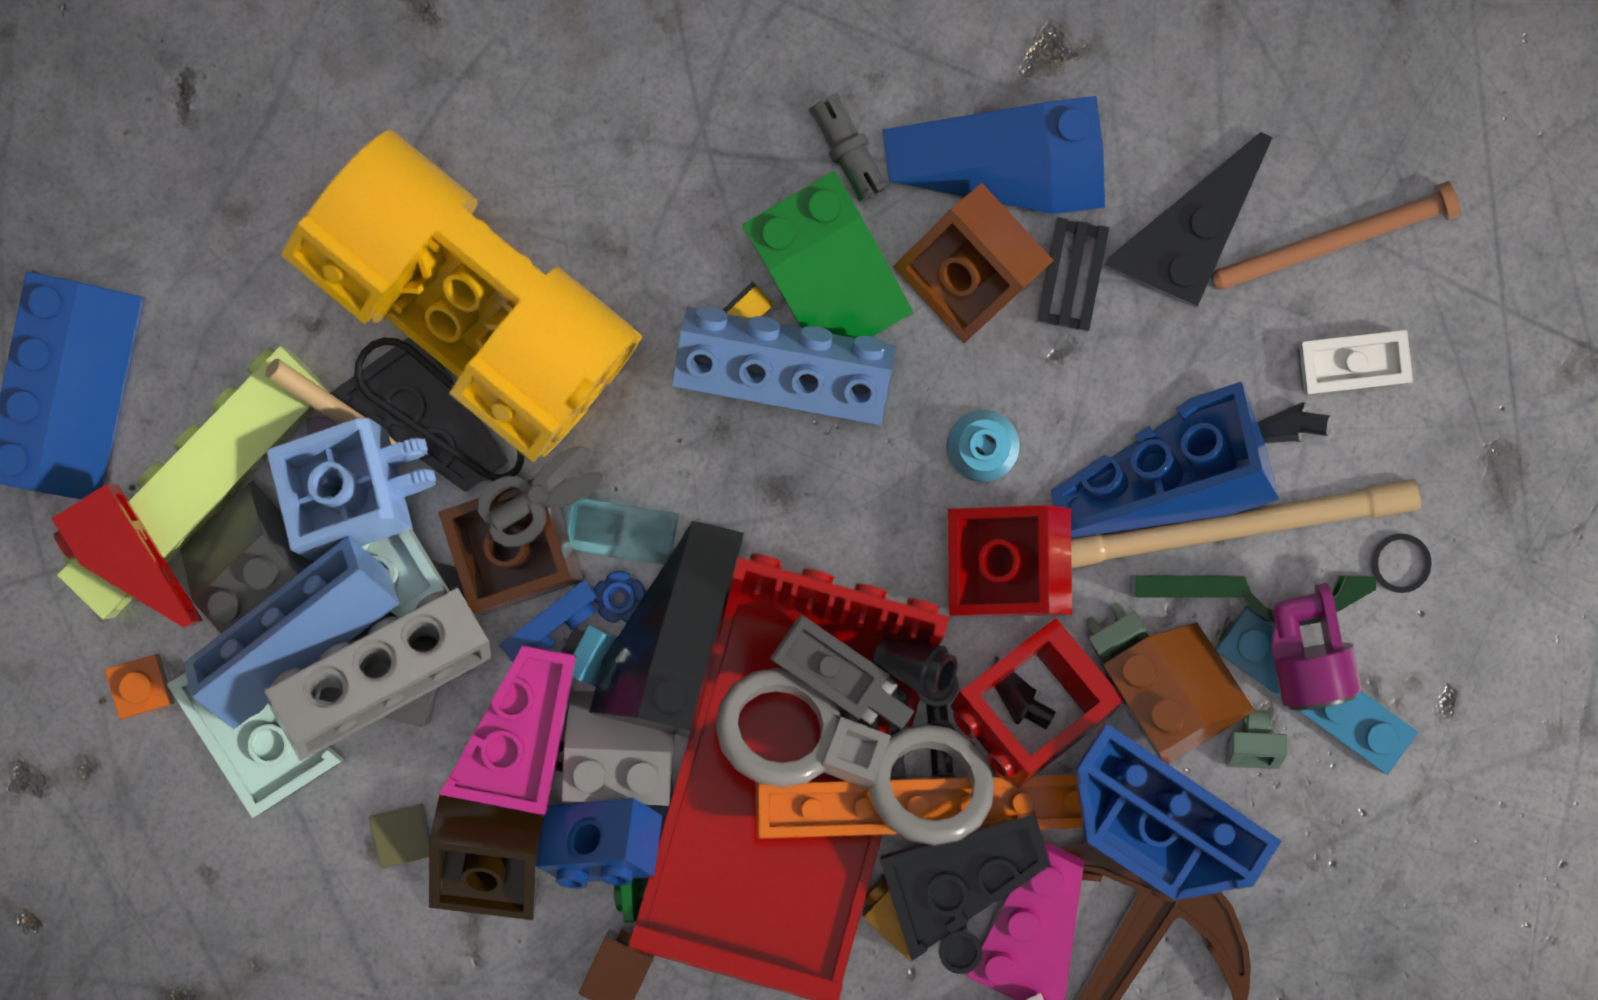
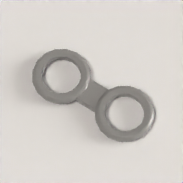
[715,667,994,845]

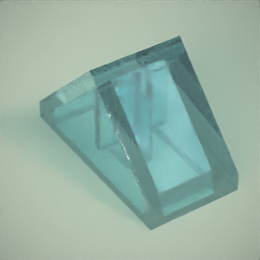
[569,498,679,565]

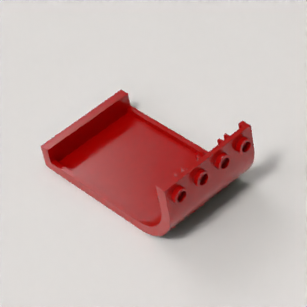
[629,553,949,1000]

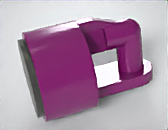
[1270,582,1362,710]

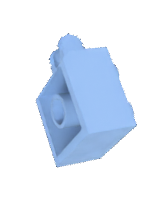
[266,418,436,562]

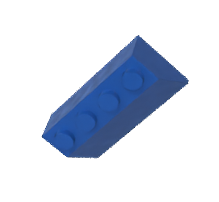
[0,271,144,500]

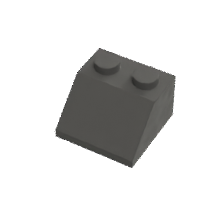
[180,481,313,633]

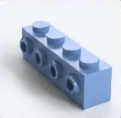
[672,306,896,426]
[183,536,399,729]

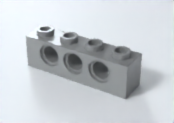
[264,588,491,762]

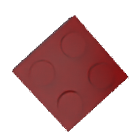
[948,505,1072,617]

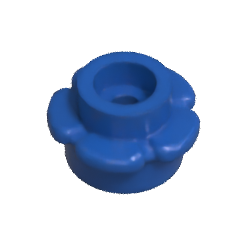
[594,571,645,623]

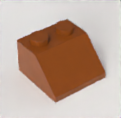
[893,183,1054,343]
[1103,622,1255,764]

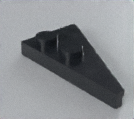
[1103,132,1273,307]

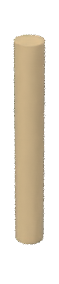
[265,358,398,445]

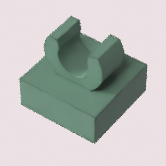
[1087,602,1149,667]
[1226,710,1287,769]

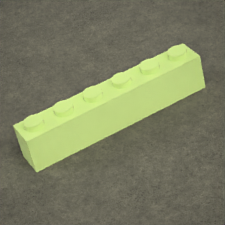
[57,346,332,620]

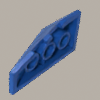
[883,96,1105,215]
[1051,381,1279,538]

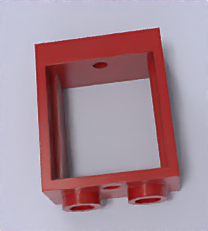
[950,618,1125,789]

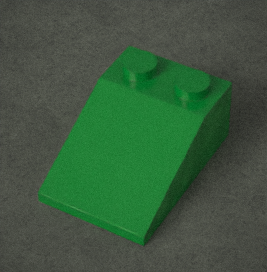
[742,170,914,338]

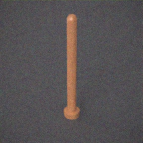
[1211,181,1461,289]

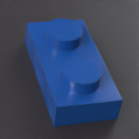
[499,579,598,662]

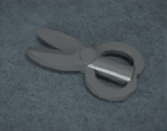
[478,446,605,547]

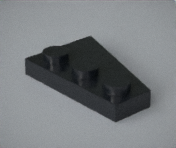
[330,337,510,492]
[880,810,1051,961]

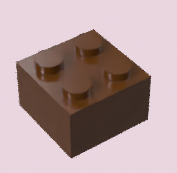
[438,479,583,615]

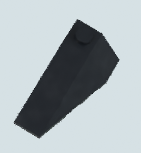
[589,521,744,738]

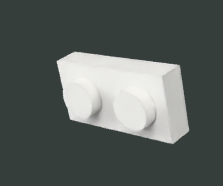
[1299,330,1413,395]

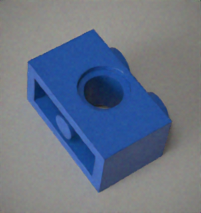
[536,798,662,889]

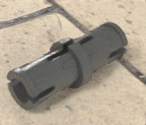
[809,93,889,202]

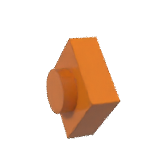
[104,654,174,720]

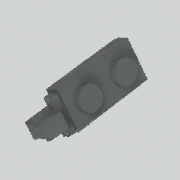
[770,614,914,729]

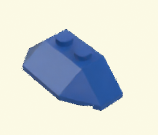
[1075,723,1282,900]

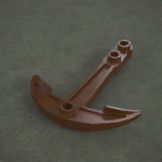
[1060,840,1251,1000]

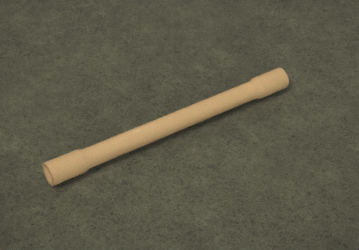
[1071,479,1421,568]

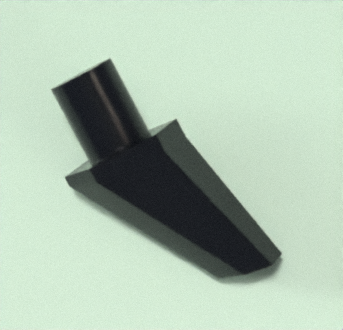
[1257,402,1332,443]
[990,656,1056,729]

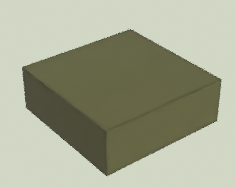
[369,803,430,868]

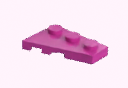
[439,645,577,815]
[967,842,1084,1000]

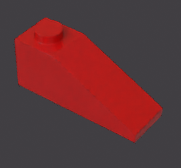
[51,484,203,628]

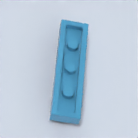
[1215,608,1419,775]

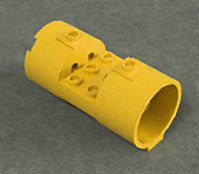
[281,129,643,463]

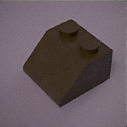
[429,795,544,920]

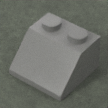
[562,691,674,806]

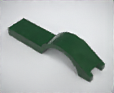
[1130,575,1376,626]

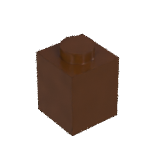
[578,927,654,1000]

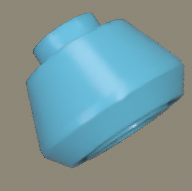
[947,410,1019,482]

